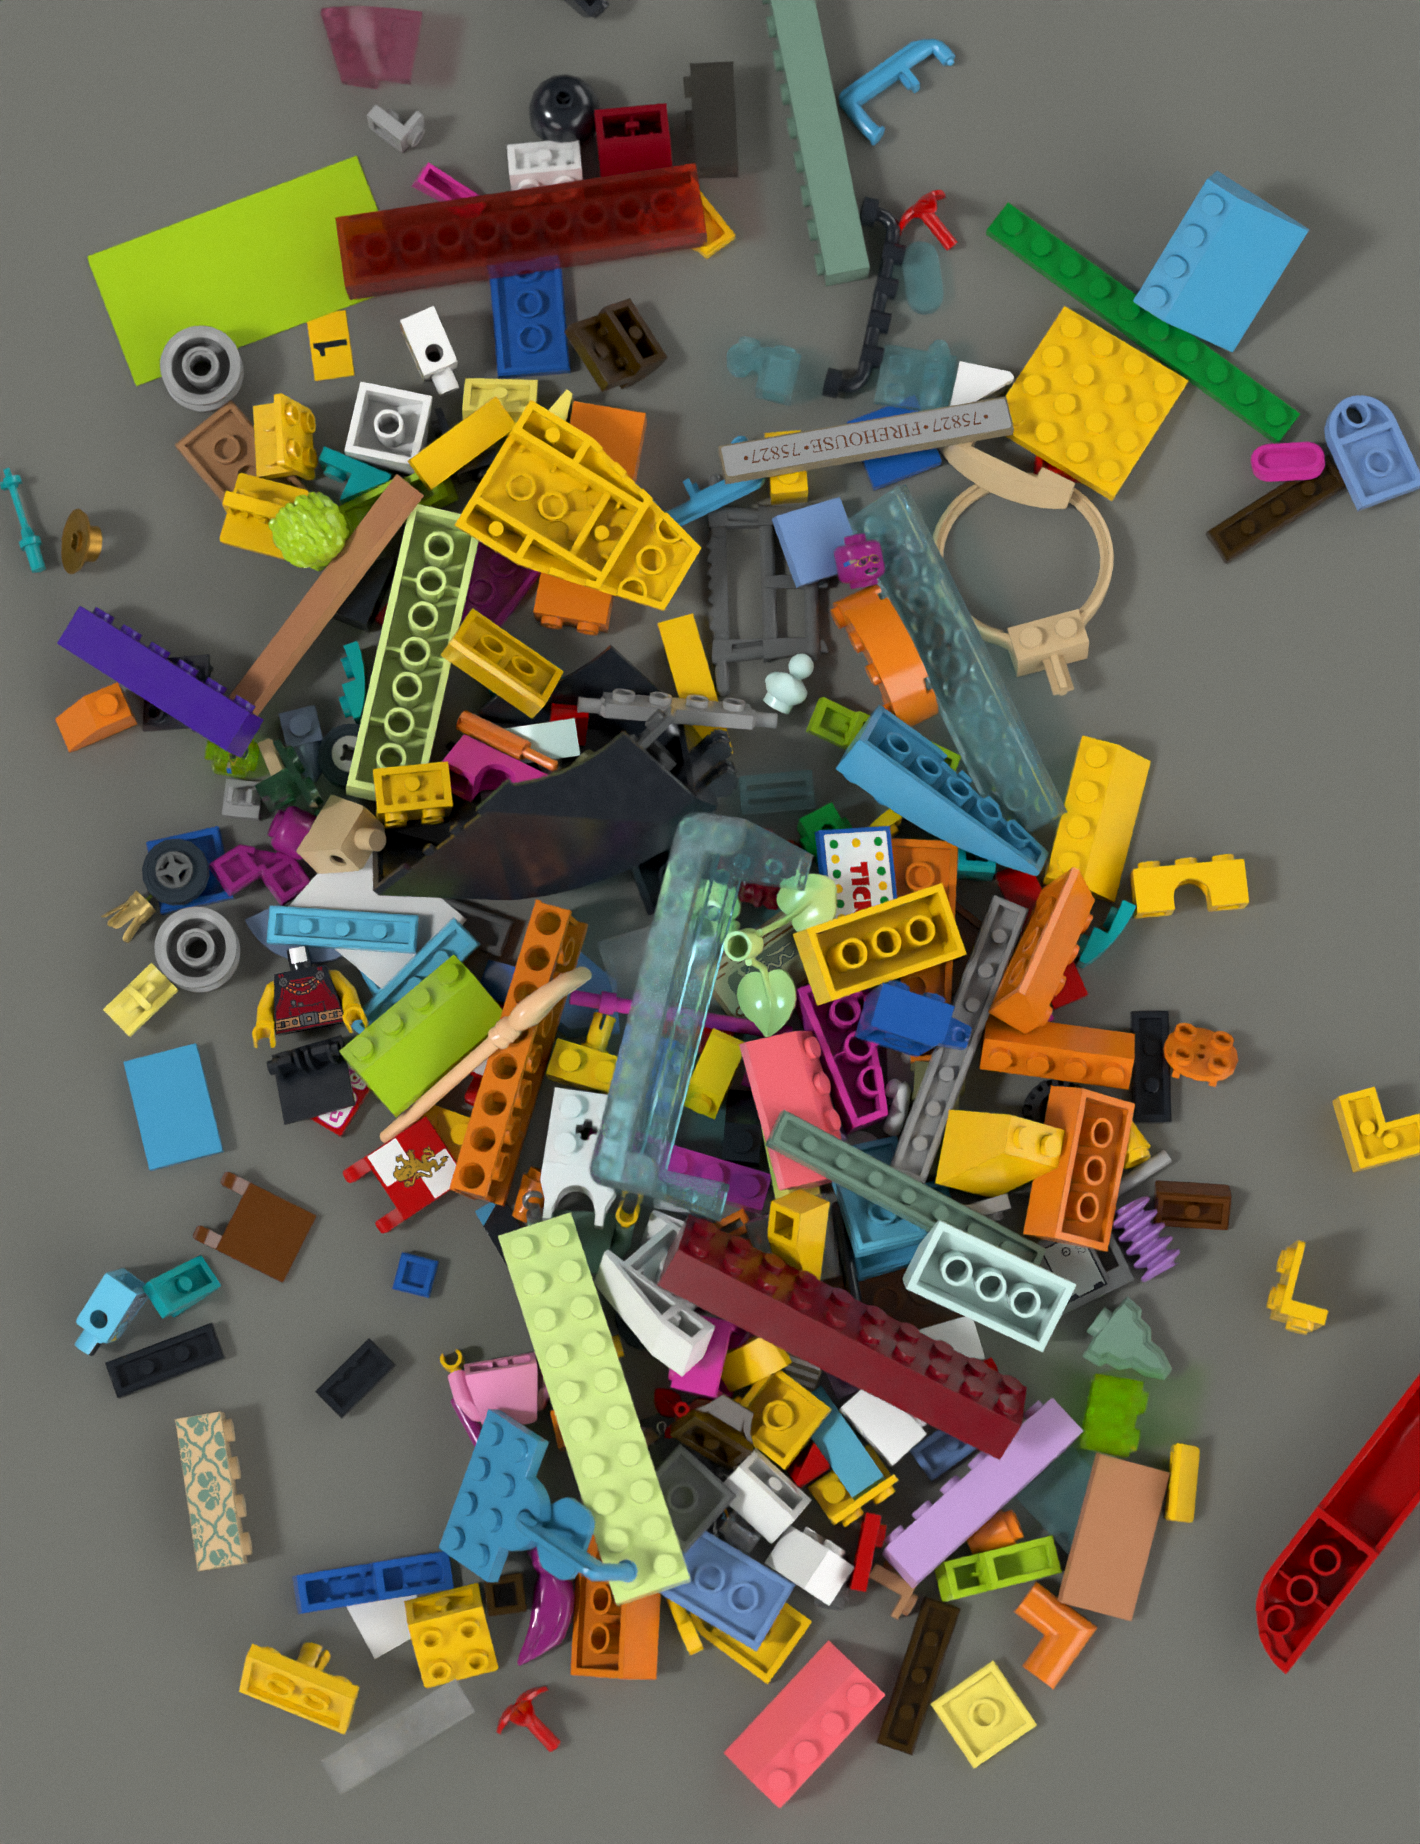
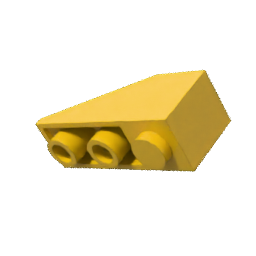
[767,1189,829,1281]

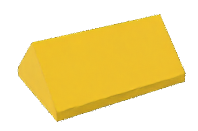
[441,608,564,718]

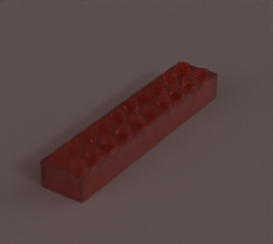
[335,163,708,300]

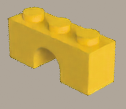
[1129,854,1249,919]

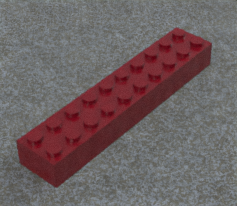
[658,1214,1027,1460]

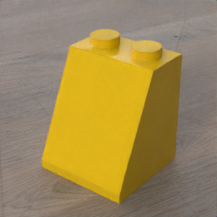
[935,1109,1065,1198]

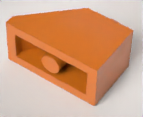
[55,682,138,753]

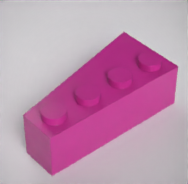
[795,984,888,1135]

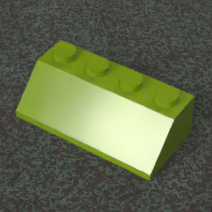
[339,954,503,1118]

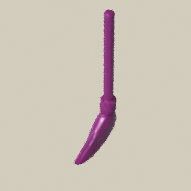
[450,1398,575,1666]

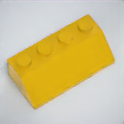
[1043,735,1151,903]

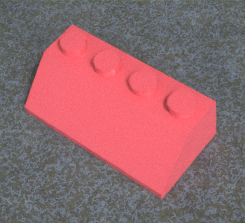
[739,1031,842,1191]
[724,1640,885,1809]

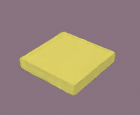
[930,1660,1037,1768]

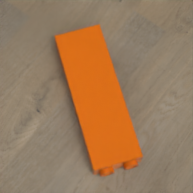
[533,401,647,636]

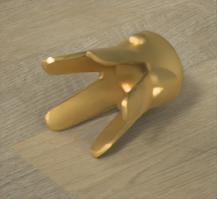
[101,891,156,943]

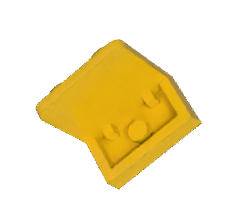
[1266,1240,1328,1335]

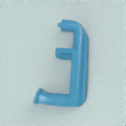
[839,39,956,146]
[654,435,766,526]

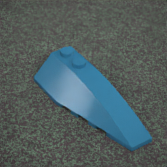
[836,704,1049,876]

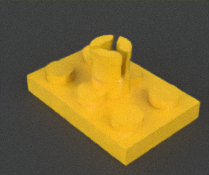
[239,1642,359,1735]

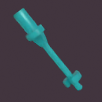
[0,468,46,573]

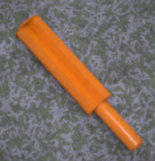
[456,710,559,771]

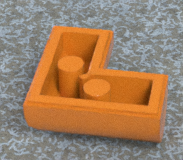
[1014,1581,1098,1689]

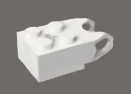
[540,1087,630,1230]

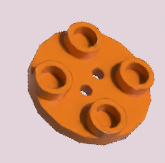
[1163,1023,1238,1087]

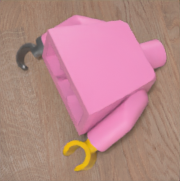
[440,1349,550,1426]

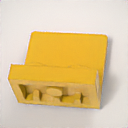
[373,761,453,829]
[808,1444,898,1527]
[404,1583,498,1688]

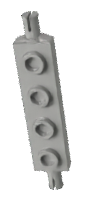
[577,689,777,730]

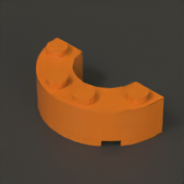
[830,584,939,727]

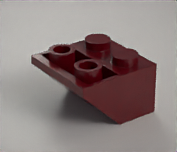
[594,103,674,194]

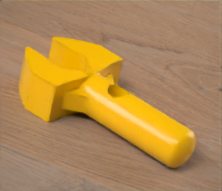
[665,1597,704,1655]

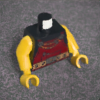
[252,946,369,1048]

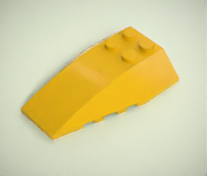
[454,399,701,611]

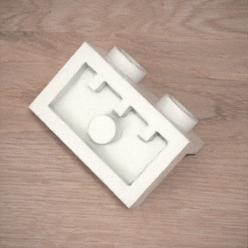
[507,140,584,201]

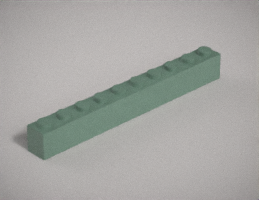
[761,0,869,286]

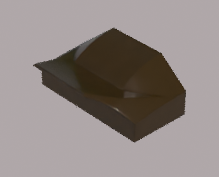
[670,1394,754,1471]

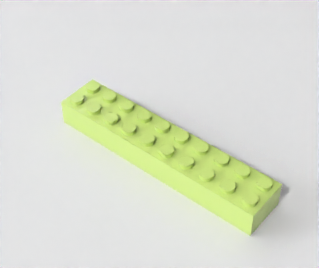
[498,1212,691,1606]

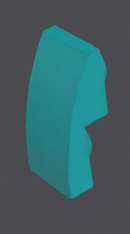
[338,641,368,725]
[1076,900,1136,969]

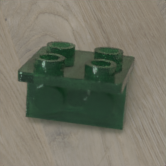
[255,739,324,816]

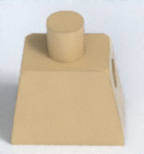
[296,795,386,874]

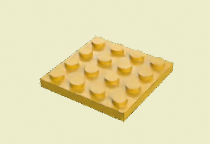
[1005,306,1188,501]

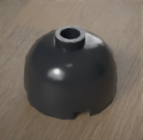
[529,74,600,146]

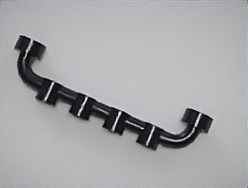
[822,196,906,399]

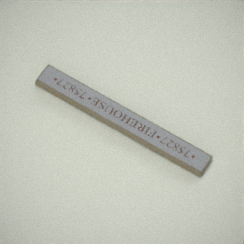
[718,396,1014,484]

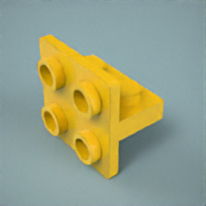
[253,393,318,481]
[219,473,309,560]

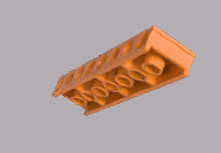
[449,900,589,1207]

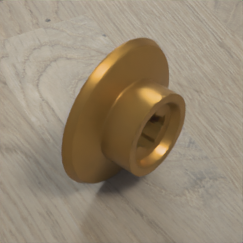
[61,509,102,574]

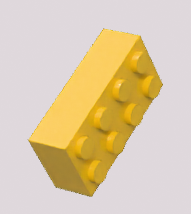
[793,883,967,1006]

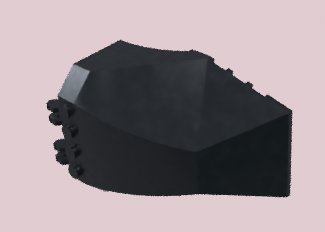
[372,645,739,901]

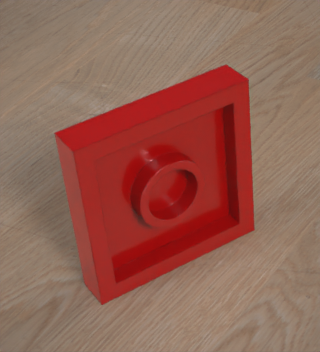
[849,1513,887,1592]

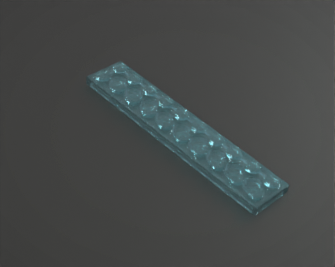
[848,484,1067,834]

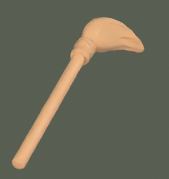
[380,967,592,1144]

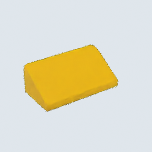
[1164,1443,1200,1523]

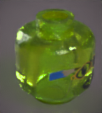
[204,738,260,779]

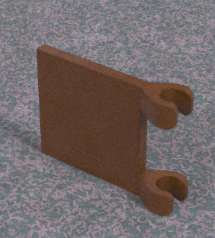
[193,1172,317,1283]

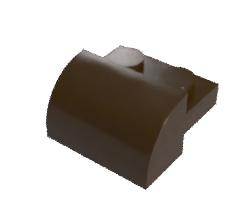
[564,298,668,392]

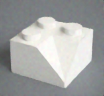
[344,382,433,475]
[839,1390,926,1467]

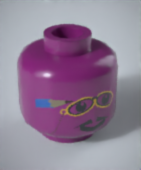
[834,533,885,589]

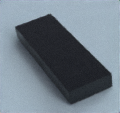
[1130,1011,1172,1124]
[105,1322,226,1399]

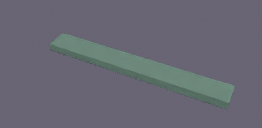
[765,1110,1046,1266]

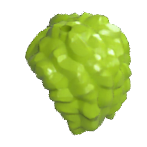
[268,491,350,572]

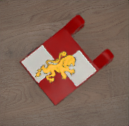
[342,1116,457,1234]

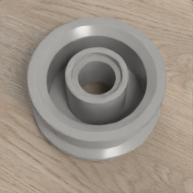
[160,326,244,412]
[154,907,241,993]

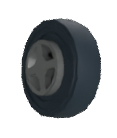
[142,838,210,906]

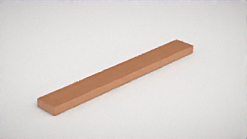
[229,474,424,716]

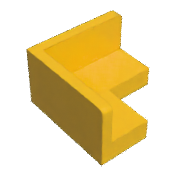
[1332,1086,1420,1173]

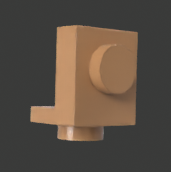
[869,1561,918,1620]

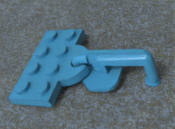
[439,1409,638,1583]

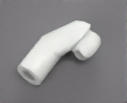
[883,1078,911,1136]

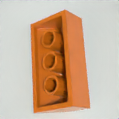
[988,867,1095,1034]
[1023,1086,1135,1252]
[570,1534,661,1680]

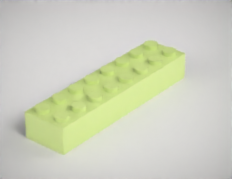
[346,504,479,801]

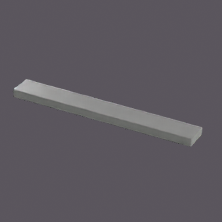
[890,895,1029,1184]

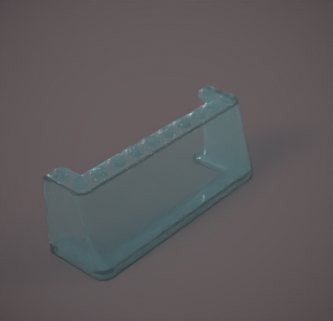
[590,812,813,1222]

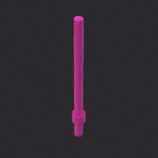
[569,990,792,1037]

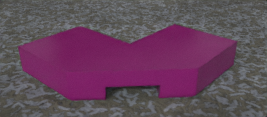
[209,844,311,906]

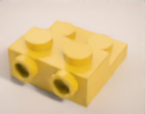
[734,1370,832,1470]

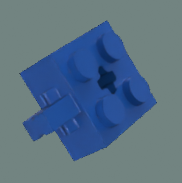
[855,980,972,1057]

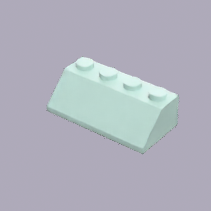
[902,1220,1076,1352]

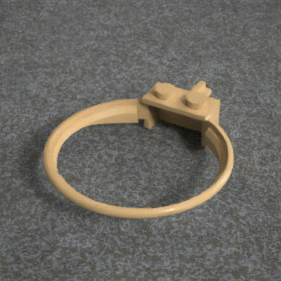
[930,472,1114,696]

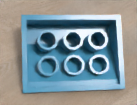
[1133,171,1310,352]

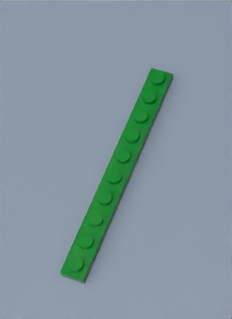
[986,202,1300,443]

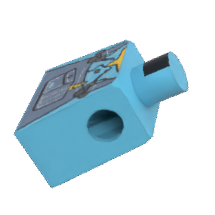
[75,1268,148,1356]

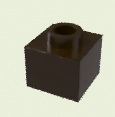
[484,1573,528,1617]

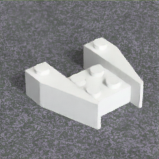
[594,1210,715,1376]

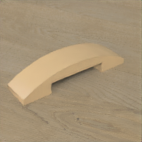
[938,441,1075,509]

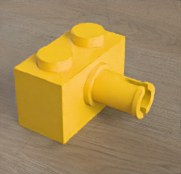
[546,1012,630,1096]

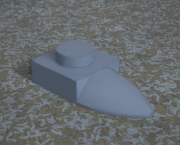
[279,705,323,783]

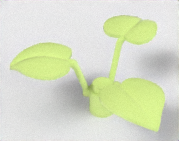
[676,873,837,1037]

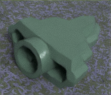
[1082,1296,1172,1380]

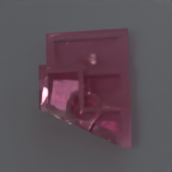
[321,6,423,90]

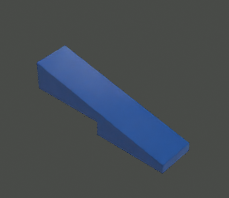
[292,1551,454,1614]

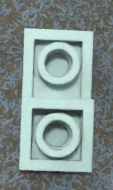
[504,718,580,763]

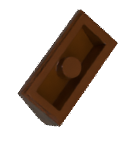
[1153,1180,1232,1230]

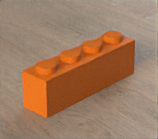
[979,1014,1135,1090]

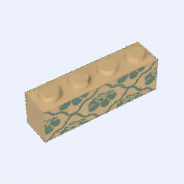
[175,1411,252,1571]

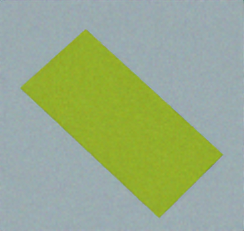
[87,156,407,386]

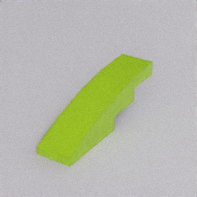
[805,697,962,772]

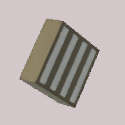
[782,1352,822,1391]

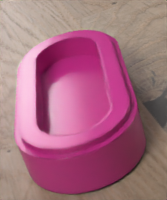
[1251,442,1325,482]

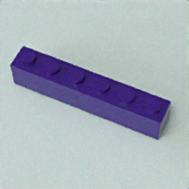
[57,606,264,758]

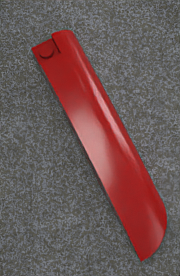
[1255,1374,1420,1674]

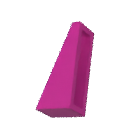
[412,162,486,219]

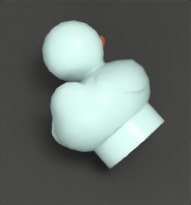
[763,654,814,714]

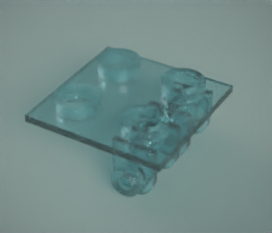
[874,340,957,411]

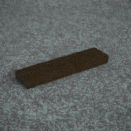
[1206,455,1347,564]
[876,1596,961,1756]

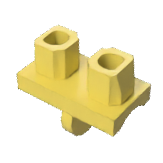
[103,963,179,1037]

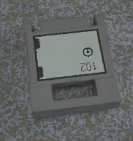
[1036,1233,1135,1316]

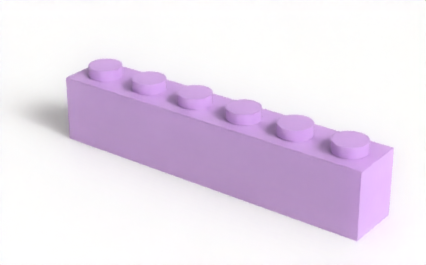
[882,1398,1083,1589]

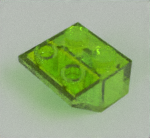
[1077,1373,1149,1459]

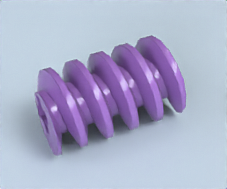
[1112,1196,1180,1282]

